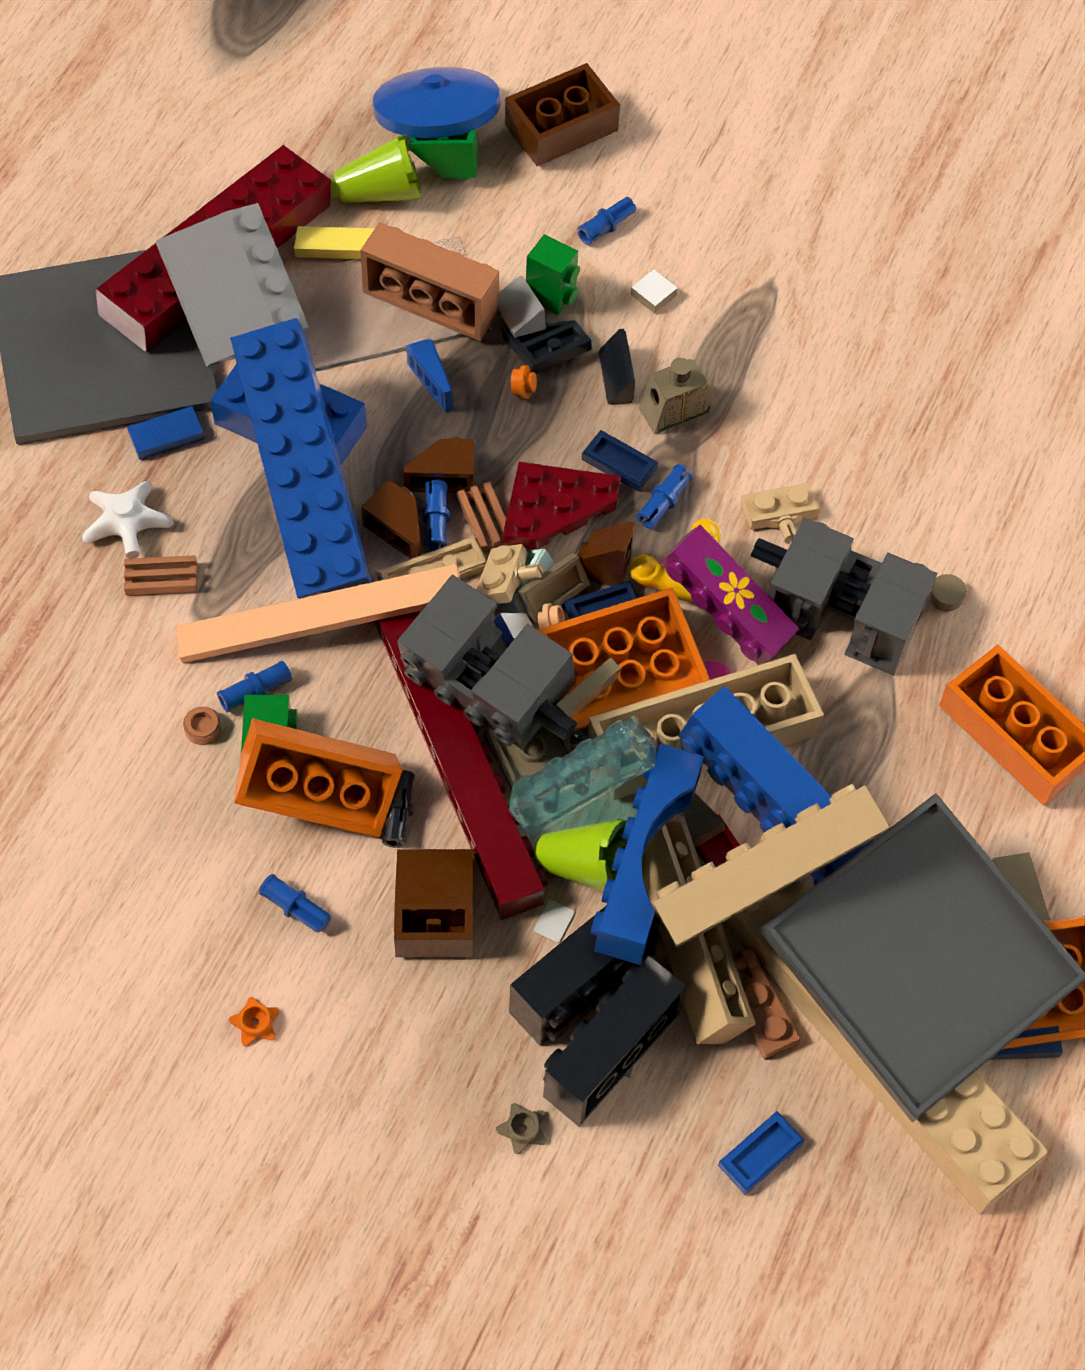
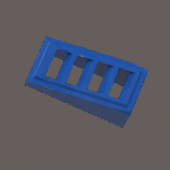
[406,338,453,412]

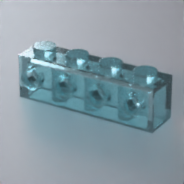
[509,715,657,838]

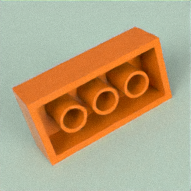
[939,644,1085,806]

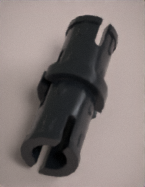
[382,770,415,848]

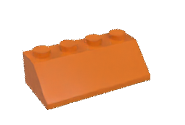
[234,718,402,838]

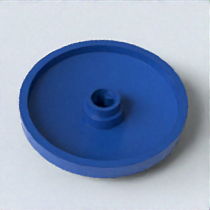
[373,67,500,138]

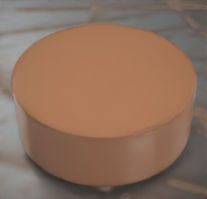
[183,707,221,745]

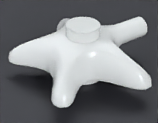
[82,481,174,559]

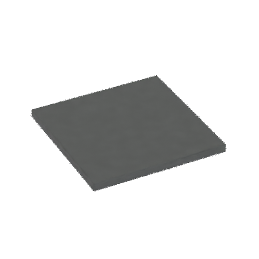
[0,250,217,445]
[759,793,1085,1122]

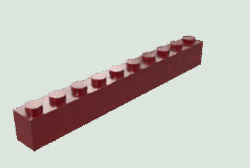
[374,610,548,920]

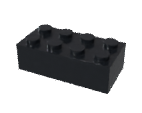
[509,906,660,1046]
[543,956,686,1127]

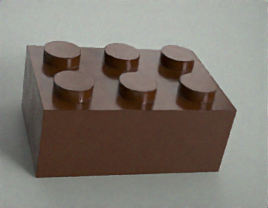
[505,63,620,166]

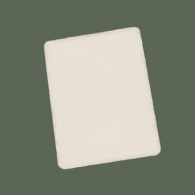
[534,900,575,942]

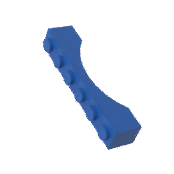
[590,744,704,965]

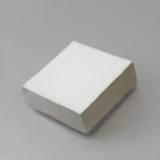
[631,269,678,313]

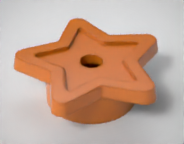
[229,997,279,1046]

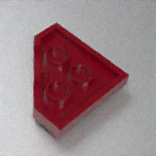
[502,461,621,550]

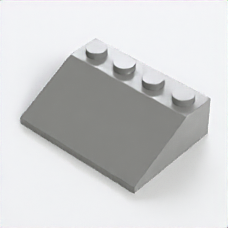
[156,203,309,367]

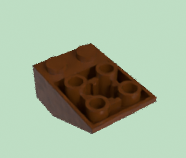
[394,849,473,957]

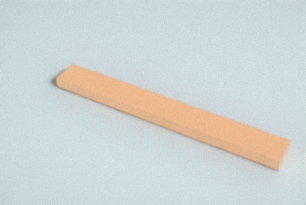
[176,564,460,663]

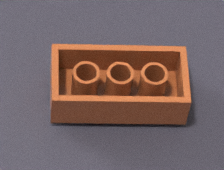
[360,222,499,342]

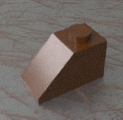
[404,437,475,493]
[361,479,421,559]
[578,521,636,586]

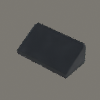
[599,328,635,405]

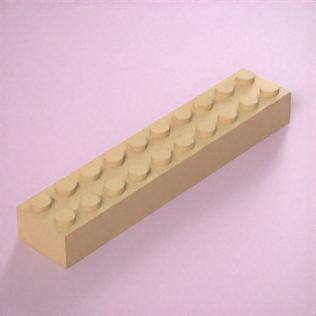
[723,879,1048,1215]

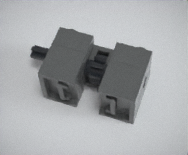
[750,518,938,676]
[397,574,578,750]

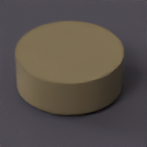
[930,574,967,611]

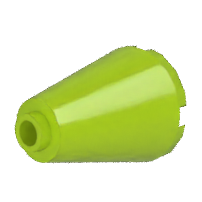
[331,135,422,203]
[534,819,628,892]

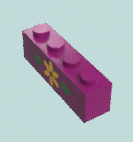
[660,524,799,665]

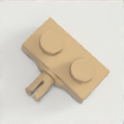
[741,483,819,544]
[476,544,543,604]

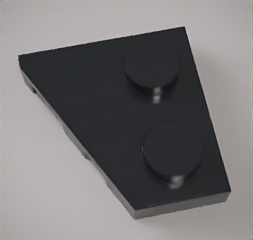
[502,320,592,374]

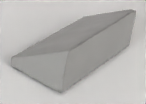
[499,276,546,337]

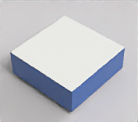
[494,613,534,648]

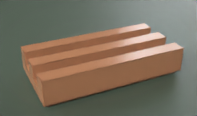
[457,482,507,553]
[124,555,197,596]

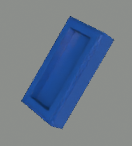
[127,406,205,460]
[718,1111,805,1195]

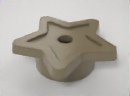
[496,1103,547,1154]

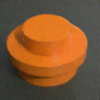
[511,365,537,399]

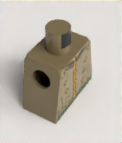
[639,358,712,434]

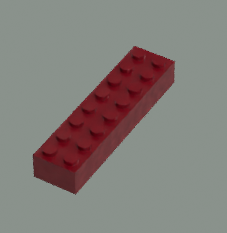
[96,145,331,352]

